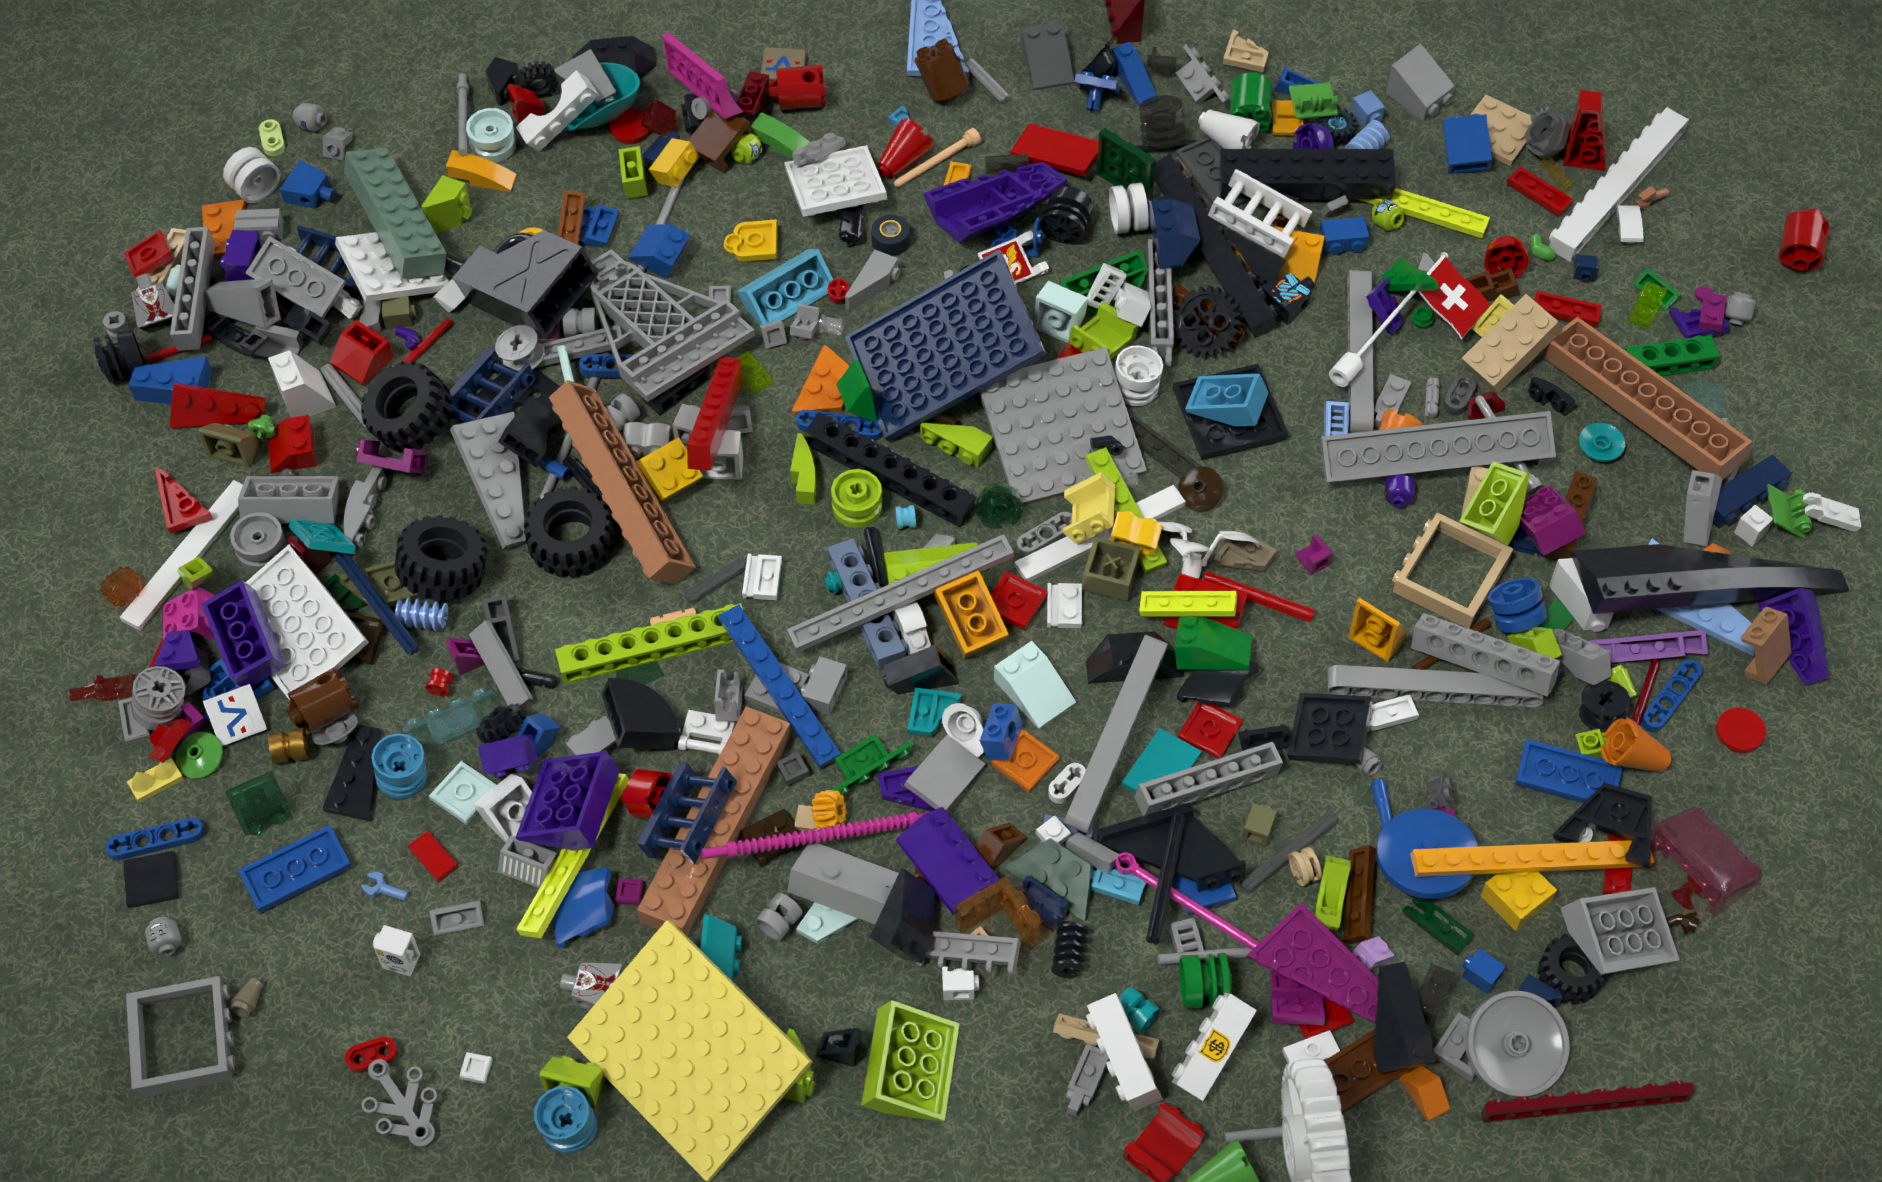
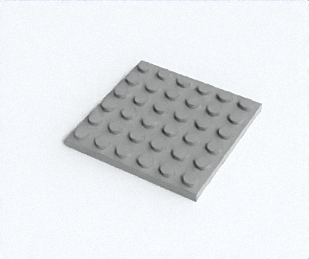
[979,347,1147,507]

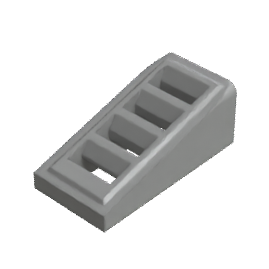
[1169,918,1205,966]

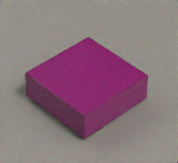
[615,878,644,906]

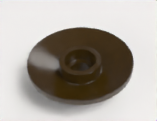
[1178,467,1224,512]

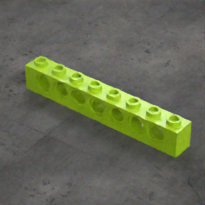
[555,603,743,684]

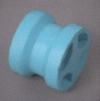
[895,505,916,530]

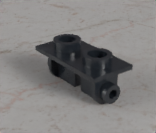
[839,204,864,248]
[1238,724,1290,751]

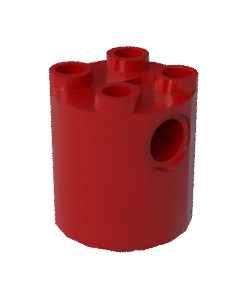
[769,65,826,110]
[1778,208,1830,272]

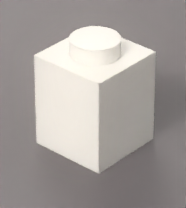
[1734,505,1773,547]

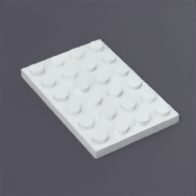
[245,545,369,700]

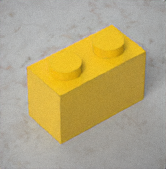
[649,138,700,188]

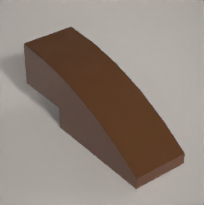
[1465,268,1520,302]

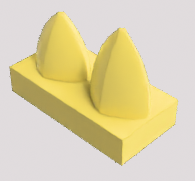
[1471,294,1514,337]
[127,758,184,803]

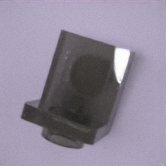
[1147,47,1177,77]

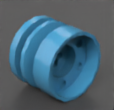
[371,733,427,799]
[534,1086,597,1154]

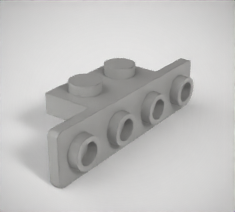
[1176,44,1230,110]

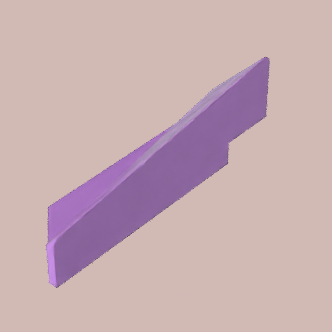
[1588,630,1708,663]

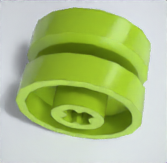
[831,469,882,528]

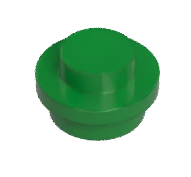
[1411,307,1434,328]

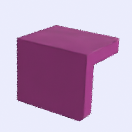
[1296,534,1333,575]
[169,701,207,743]

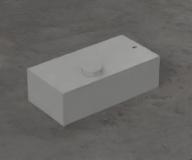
[787,842,899,924]

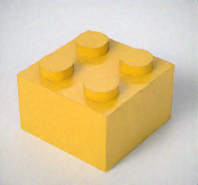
[637,437,703,504]
[1480,872,1557,931]

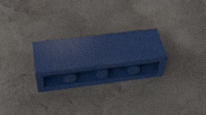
[1713,454,1792,529]

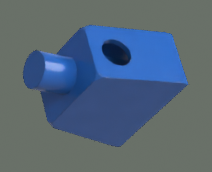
[280,160,336,209]

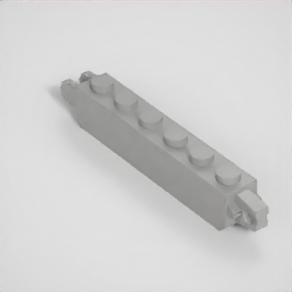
[1146,239,1174,367]

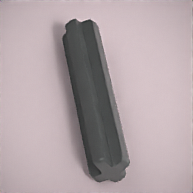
[685,558,746,604]

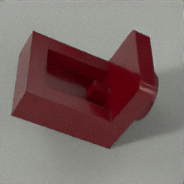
[1467,391,1505,420]

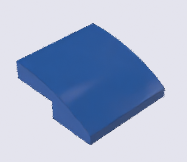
[578,204,619,246]
[1173,874,1237,916]

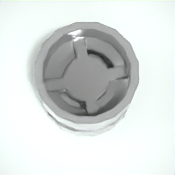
[563,308,597,337]
[605,393,640,433]
[755,893,802,941]

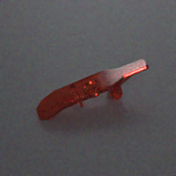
[69,673,138,701]

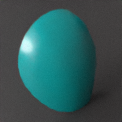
[559,62,640,131]

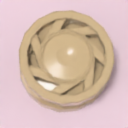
[1288,847,1322,886]

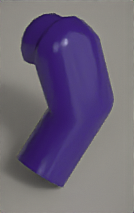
[395,325,420,351]

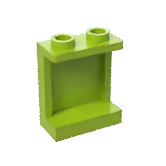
[1068,302,1139,360]

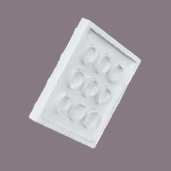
[784,145,887,217]
[335,232,449,302]

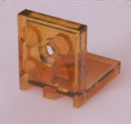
[955,876,1041,949]

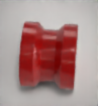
[827,278,849,304]
[425,668,454,697]

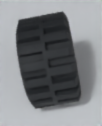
[1537,934,1606,1005]

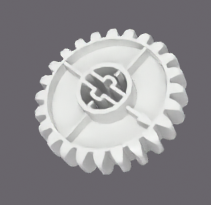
[1281,1057,1351,1182]

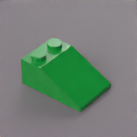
[1175,616,1253,670]

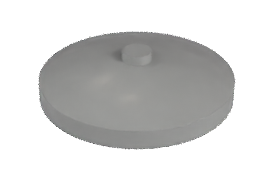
[1465,991,1569,1097]

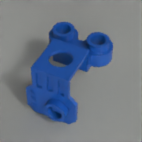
[991,217,1043,257]

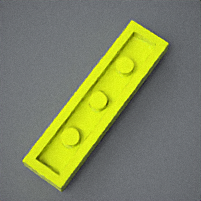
[1139,591,1237,617]

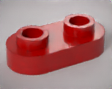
[345,1036,398,1073]

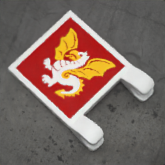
[977,231,1049,284]

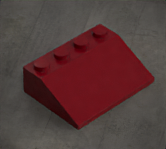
[1104,0,1145,44]

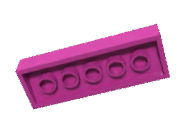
[661,33,743,119]

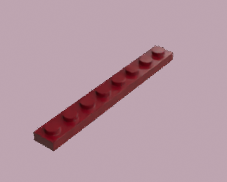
[1481,1081,1695,1123]

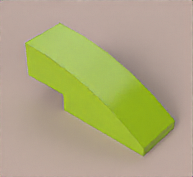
[790,433,816,505]
[177,557,213,590]

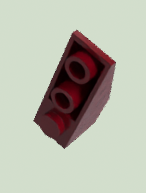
[736,72,770,115]

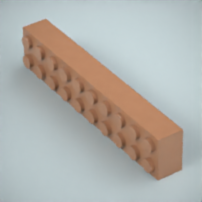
[1544,317,1752,480]
[549,380,696,584]
[637,706,791,936]

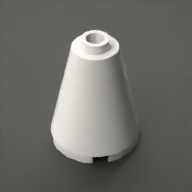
[1198,110,1260,149]

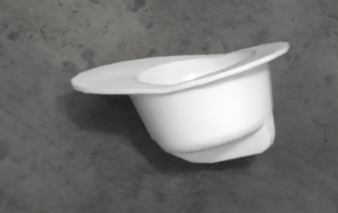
[942,703,984,757]

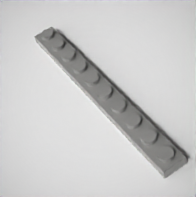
[787,534,1014,653]

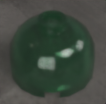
[976,482,1023,529]

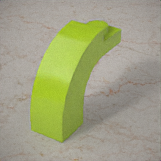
[1314,855,1351,931]

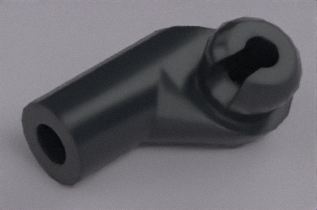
[1090,435,1123,456]

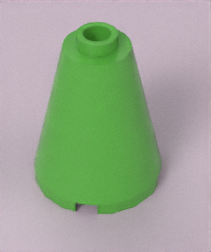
[1186,1139,1259,1182]

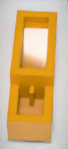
[446,150,517,192]

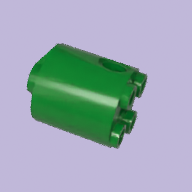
[1230,72,1272,132]

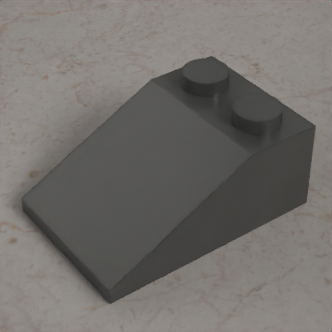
[1020,22,1074,90]

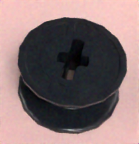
[1579,680,1631,732]

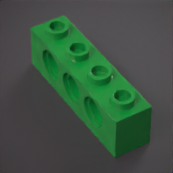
[1624,335,1720,377]

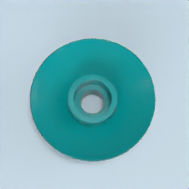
[1579,423,1625,462]

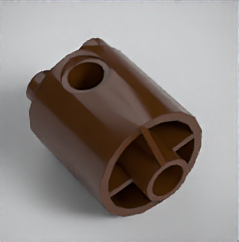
[914,39,969,101]
[286,667,359,734]

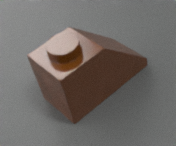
[975,823,1027,868]

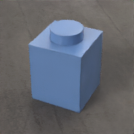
[1351,90,1385,128]

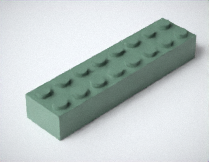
[344,148,447,279]

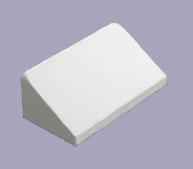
[433,278,466,312]

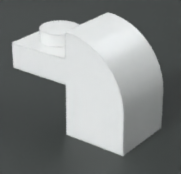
[892,601,931,655]

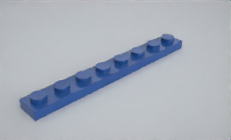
[718,604,841,769]

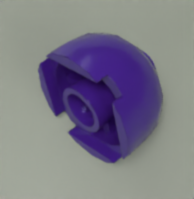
[1293,123,1334,149]

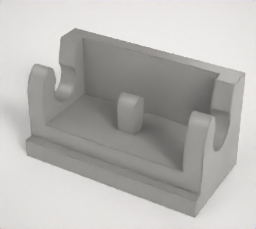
[714,669,743,721]

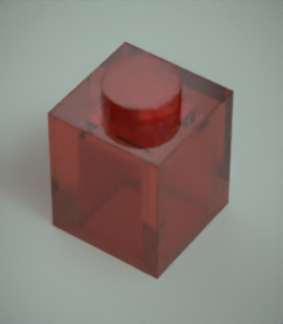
[641,99,677,136]

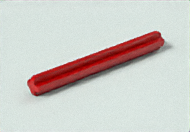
[1203,571,1315,622]

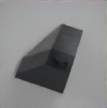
[1373,962,1436,1074]

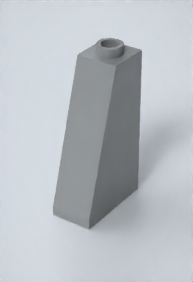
[204,279,281,328]

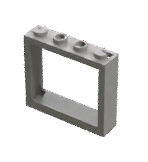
[126,976,236,1098]

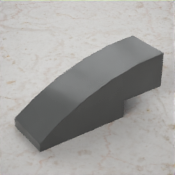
[482,594,520,662]

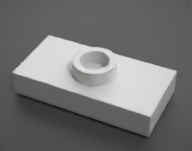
[1282,1030,1340,1063]

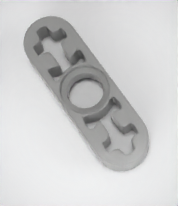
[1017,512,1072,557]

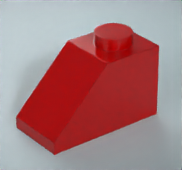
[507,84,545,125]

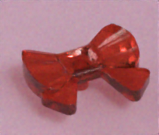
[1672,873,1708,910]

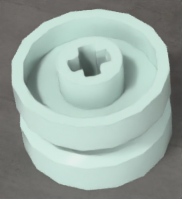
[466,108,517,163]

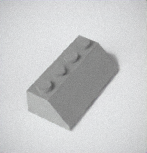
[238,476,339,524]

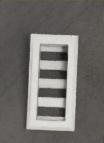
[1087,263,1127,309]

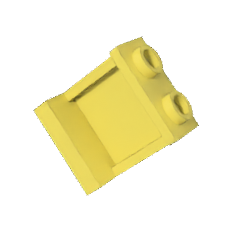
[1063,472,1115,544]

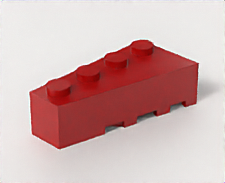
[1563,90,1606,171]

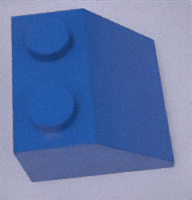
[628,224,690,279]

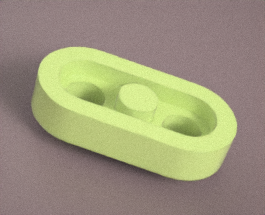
[259,120,285,156]

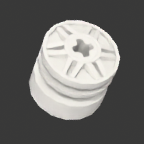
[1114,346,1163,406]

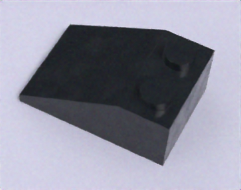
[869,868,935,963]

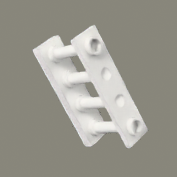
[1208,169,1312,258]

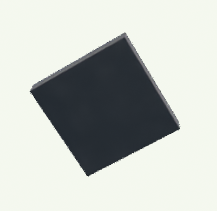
[123,851,179,908]

